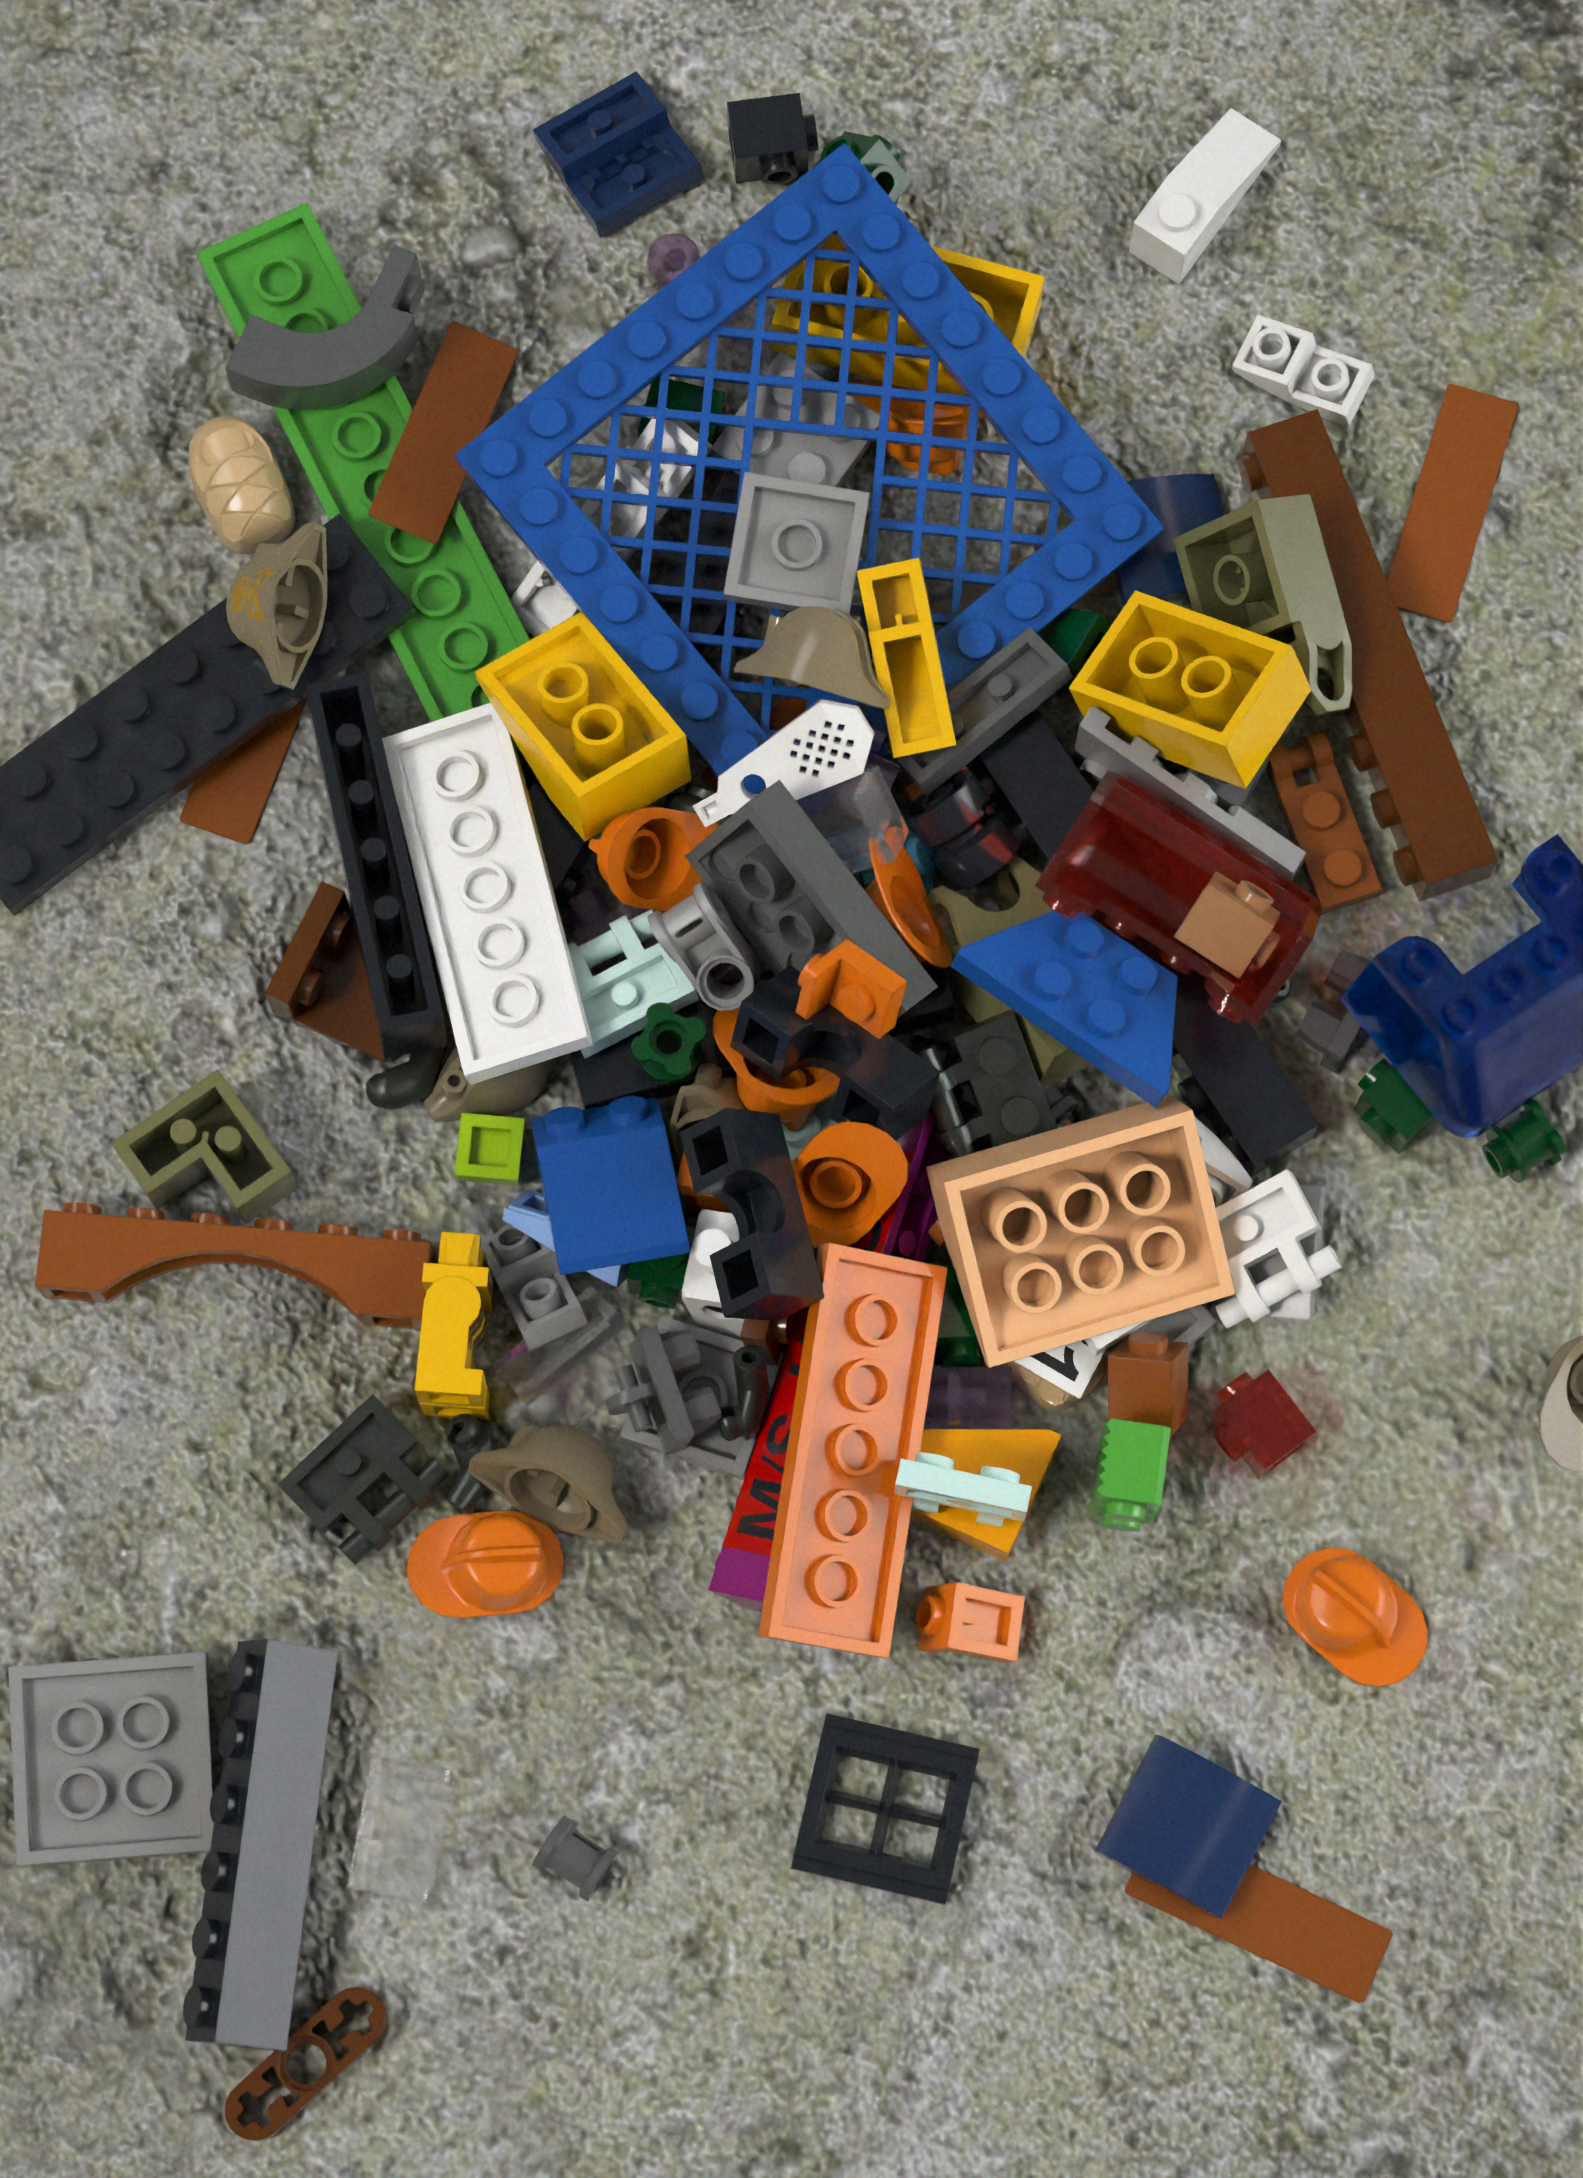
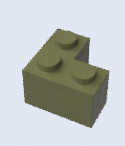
[111,1069,299,1224]

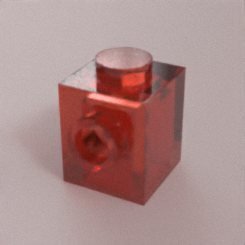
[1211,1369,1316,1480]

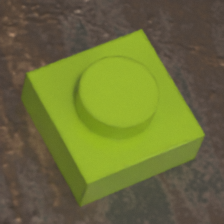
[454,1113,526,1186]

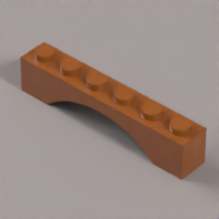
[35,1202,435,1330]

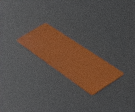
[368,321,518,544]
[1387,384,1518,623]
[180,697,307,844]
[1125,1865,1393,2003]

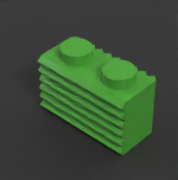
[1089,1418,1171,1532]

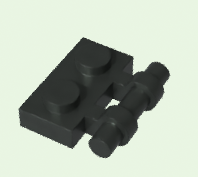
[913,1010,1057,1159]
[278,1394,450,1565]

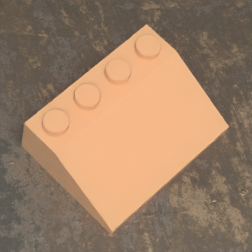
[926,1095,1235,1368]

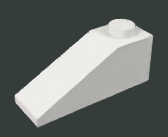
[1129,108,1281,284]

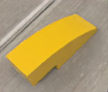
[856,558,957,758]

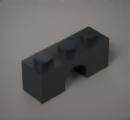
[730,965,941,1141]
[680,1108,825,1321]

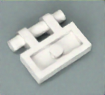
[1215,1169,1342,1329]

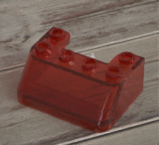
[1035,771,1323,1026]

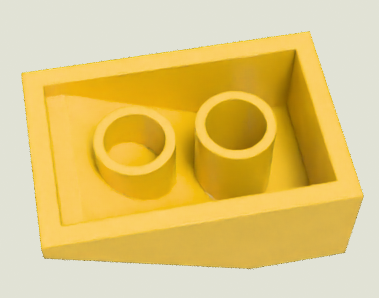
[475,611,691,842]

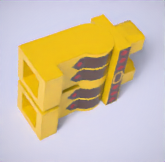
[414,1232,495,1421]

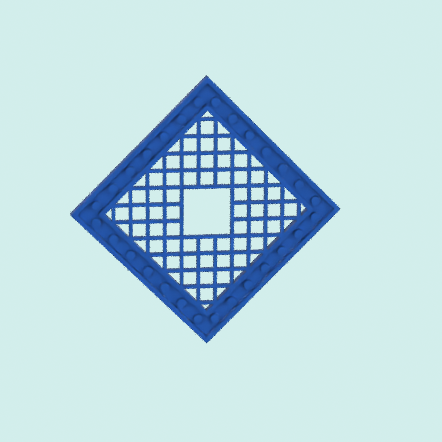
[454,143,1165,819]

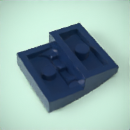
[533,71,704,238]
[1114,474,1225,607]
[1095,1735,1282,1919]

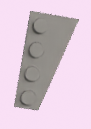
[1072,705,1306,890]

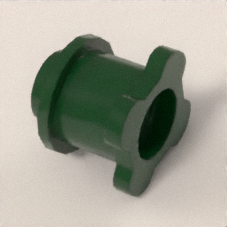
[631,1002,706,1082]
[1482,1099,1567,1183]

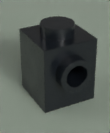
[727,93,818,185]

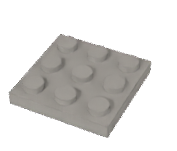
[8,1652,215,1868]

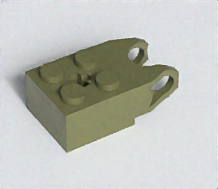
[1173,494,1353,735]
[927,855,1093,1090]

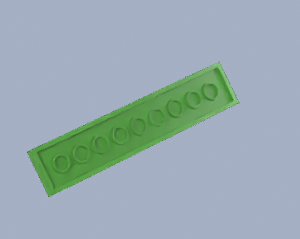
[196,203,530,760]

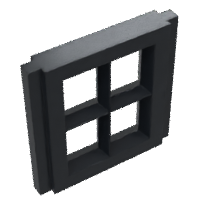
[791,1713,980,1905]

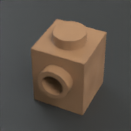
[1174,871,1282,979]

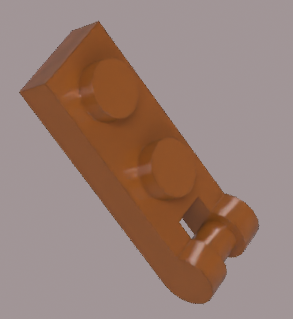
[1266,730,1382,916]

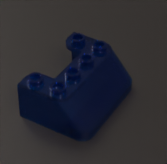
[1340,834,1583,1138]

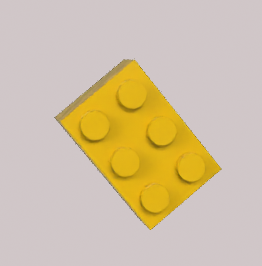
[1069,590,1311,789]

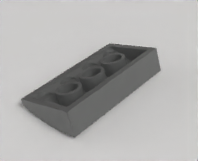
[685,780,938,1018]

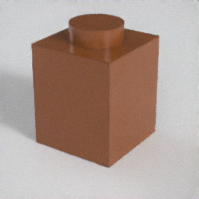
[1108,1331,1188,1437]

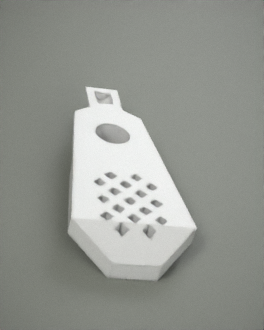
[693,699,875,828]

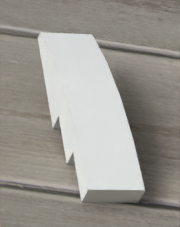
[510,408,713,637]

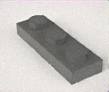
[883,627,1073,797]

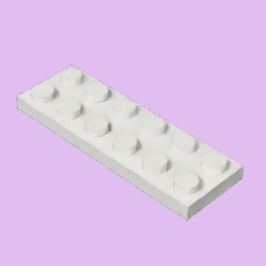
[382,703,593,1085]

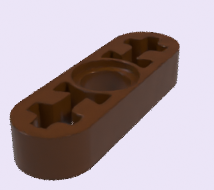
[225,1987,388,2141]

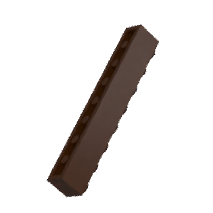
[1238,409,1498,902]

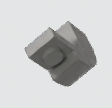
[225,244,425,410]

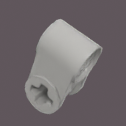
[647,880,757,1011]

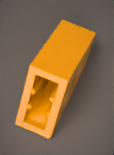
[910,1429,1062,1562]

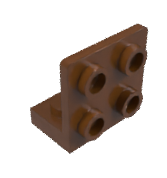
[265,881,437,1063]

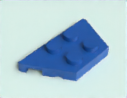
[951,904,1177,1109]

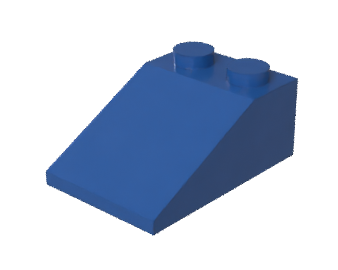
[530,1096,690,1275]

